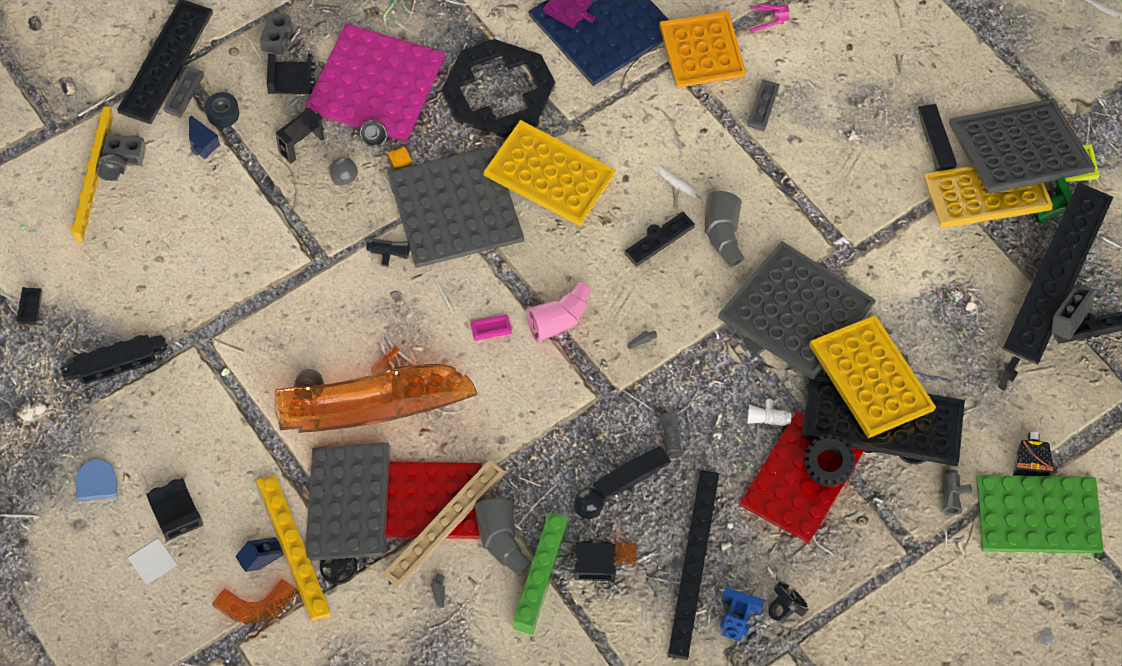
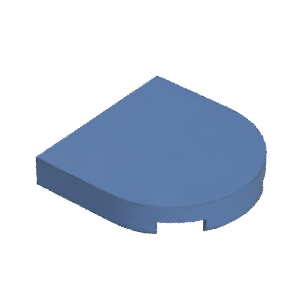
[76,460,118,501]

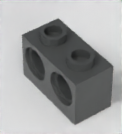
[260,12,294,55]
[103,134,146,166]

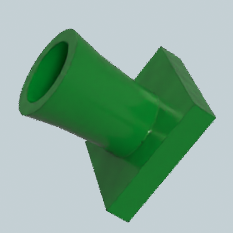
[1033,177,1073,225]

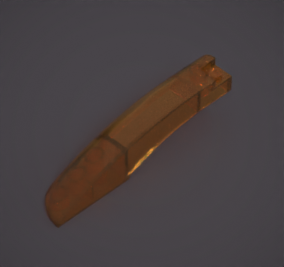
[274,364,477,433]

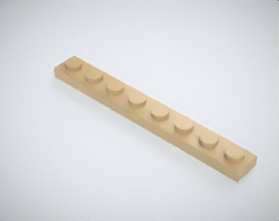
[384,460,505,588]

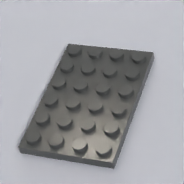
[305,442,391,561]

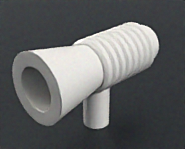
[746,399,791,426]

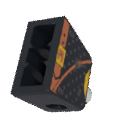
[1013,432,1054,476]

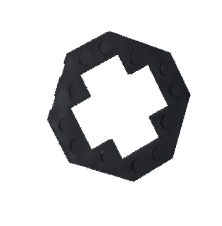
[442,39,556,138]

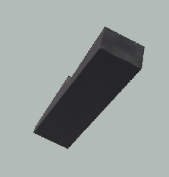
[918,104,957,172]

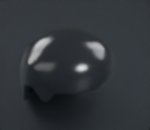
[574,487,605,519]

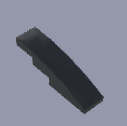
[593,446,671,500]

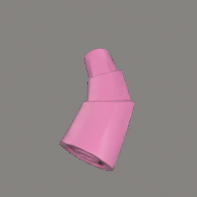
[526,282,591,343]

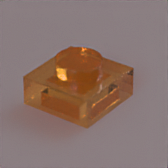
[616,542,637,565]

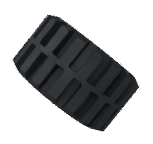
[804,435,855,487]

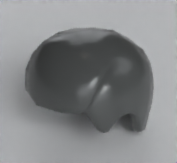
[359,119,387,147]
[96,154,126,181]
[330,157,358,185]
[293,369,324,401]

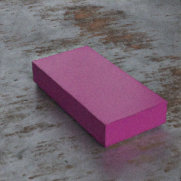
[470,314,512,341]

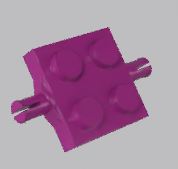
[543,0,595,28]

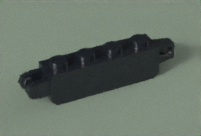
[60,334,168,385]

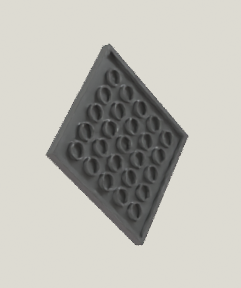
[949,98,1095,194]
[388,146,524,268]
[718,241,876,379]

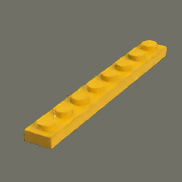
[71,106,114,242]
[256,475,331,621]

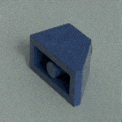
[189,115,220,159]
[235,537,284,572]

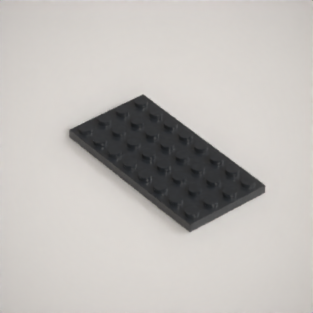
[801,374,965,467]

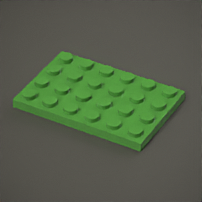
[976,475,1104,554]

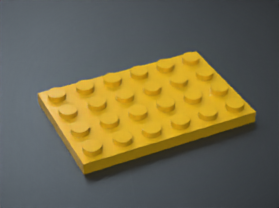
[484,120,616,227]
[924,166,1053,228]
[809,315,936,438]

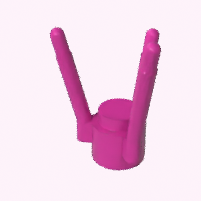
[749,3,789,32]

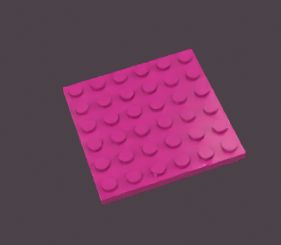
[305,23,446,142]

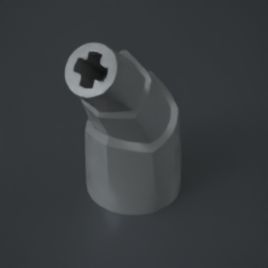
[705,191,744,267]
[475,499,532,576]

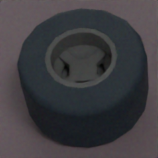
[205,92,240,128]

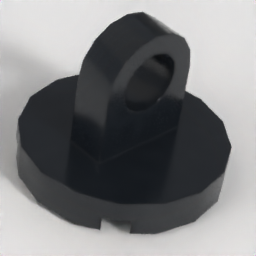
[768,581,809,622]

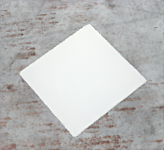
[128,539,177,585]

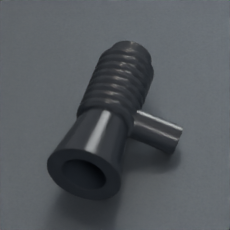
[366,239,410,267]

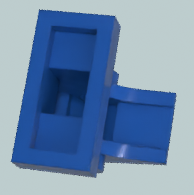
[719,587,765,642]

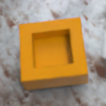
[388,146,412,170]

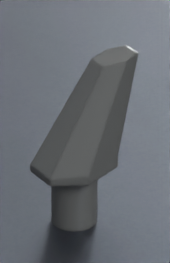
[627,331,657,349]
[431,575,445,608]

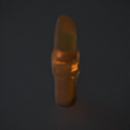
[371,346,399,374]

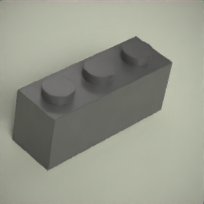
[1052,284,1095,340]

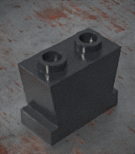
[575,541,616,582]

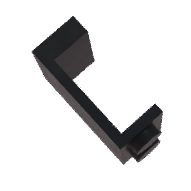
[266,53,316,94]
[275,107,324,164]
[146,478,203,541]

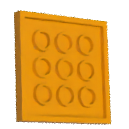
[659,11,746,88]

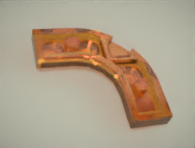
[212,579,299,624]

